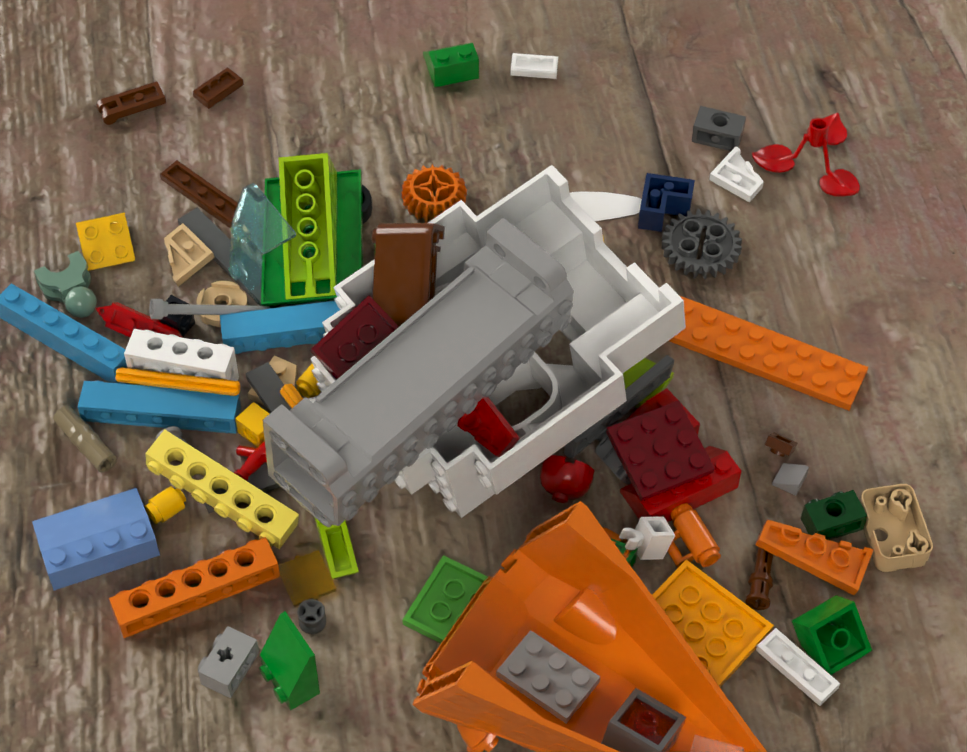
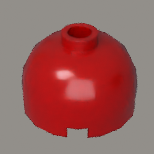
[540,455,595,503]

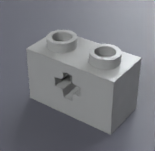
[198,626,259,698]

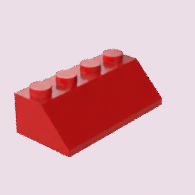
[620,446,742,522]

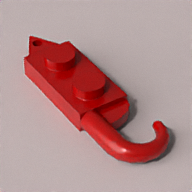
[96,302,183,338]

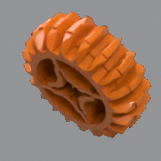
[401,163,467,223]

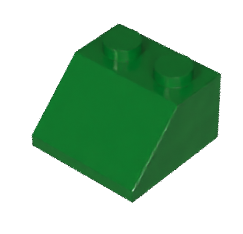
[423,43,479,87]
[792,595,872,675]

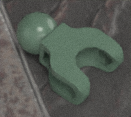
[34,251,97,318]

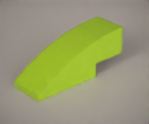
[314,517,359,579]

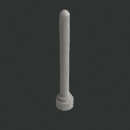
[149,299,271,319]

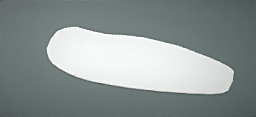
[570,192,642,221]

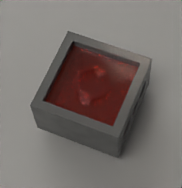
[601,688,686,752]

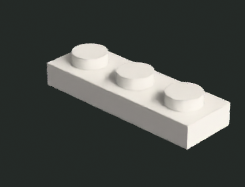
[756,628,840,706]

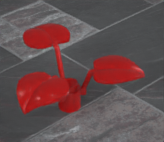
[752,113,860,197]

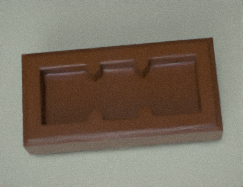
[192,67,244,109]

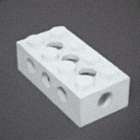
[124,329,239,386]

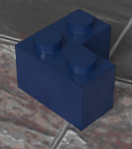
[638,173,695,232]

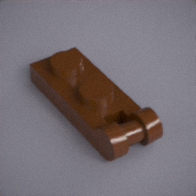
[96,81,166,125]

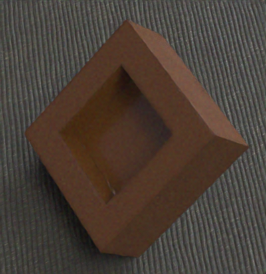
[765,432,798,457]

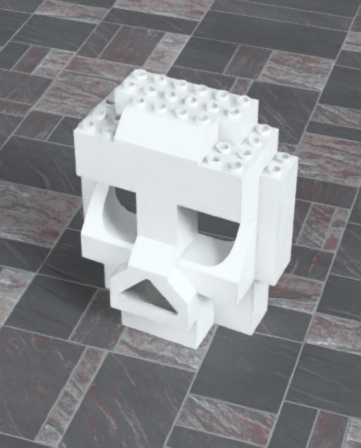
[310,165,686,518]

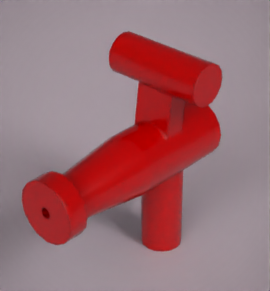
[234,440,267,481]

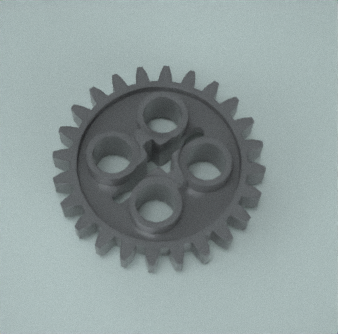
[661,209,742,279]

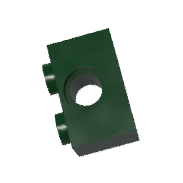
[801,490,867,540]

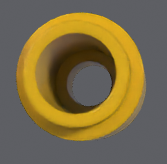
[296,364,321,398]
[144,486,186,524]

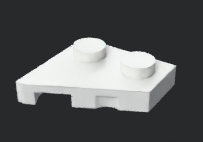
[709,146,764,203]

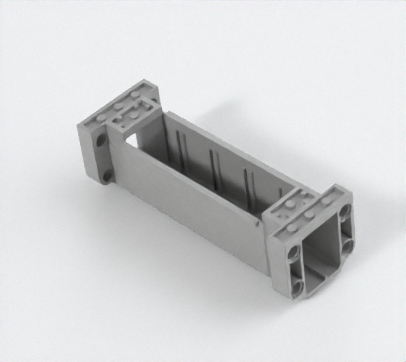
[263,218,574,527]

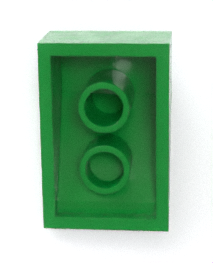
[259,611,320,711]

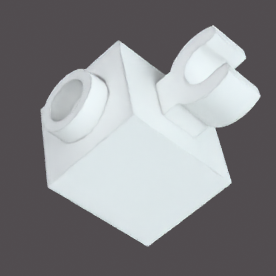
[619,516,675,560]

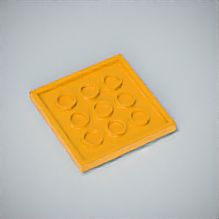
[652,559,774,687]

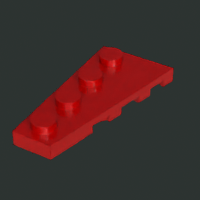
[457,396,520,457]

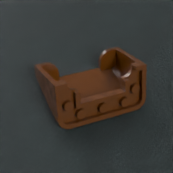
[372,223,445,327]

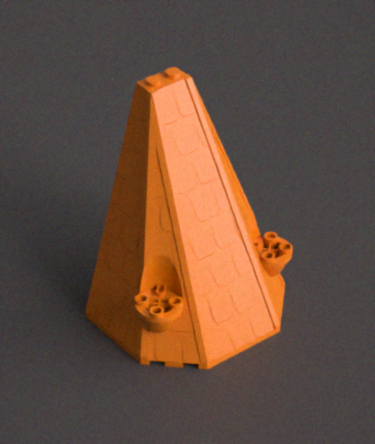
[412,501,767,752]

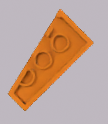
[755,519,874,595]

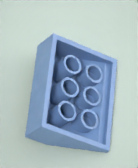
[32,488,160,590]

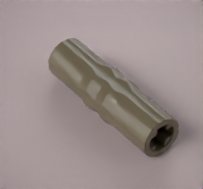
[53,405,117,473]

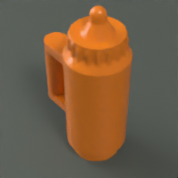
[667,503,721,568]

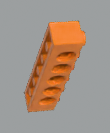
[109,537,280,638]

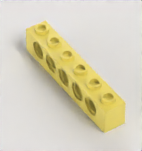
[145,429,299,550]

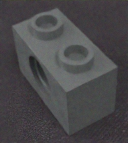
[691,106,746,151]

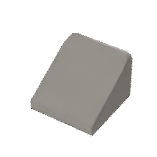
[772,463,809,496]

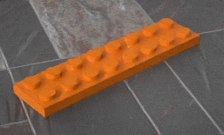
[669,295,868,411]

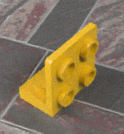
[76,213,135,271]

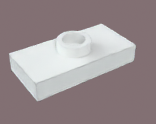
[510,53,558,79]

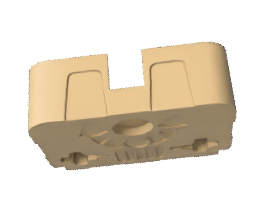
[860,484,933,572]

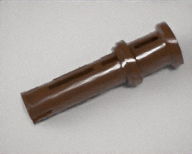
[745,531,773,610]

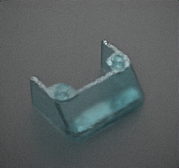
[228,183,296,304]

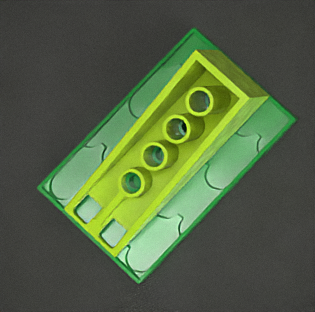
[261,153,363,306]

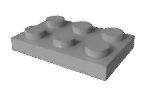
[496,630,600,724]

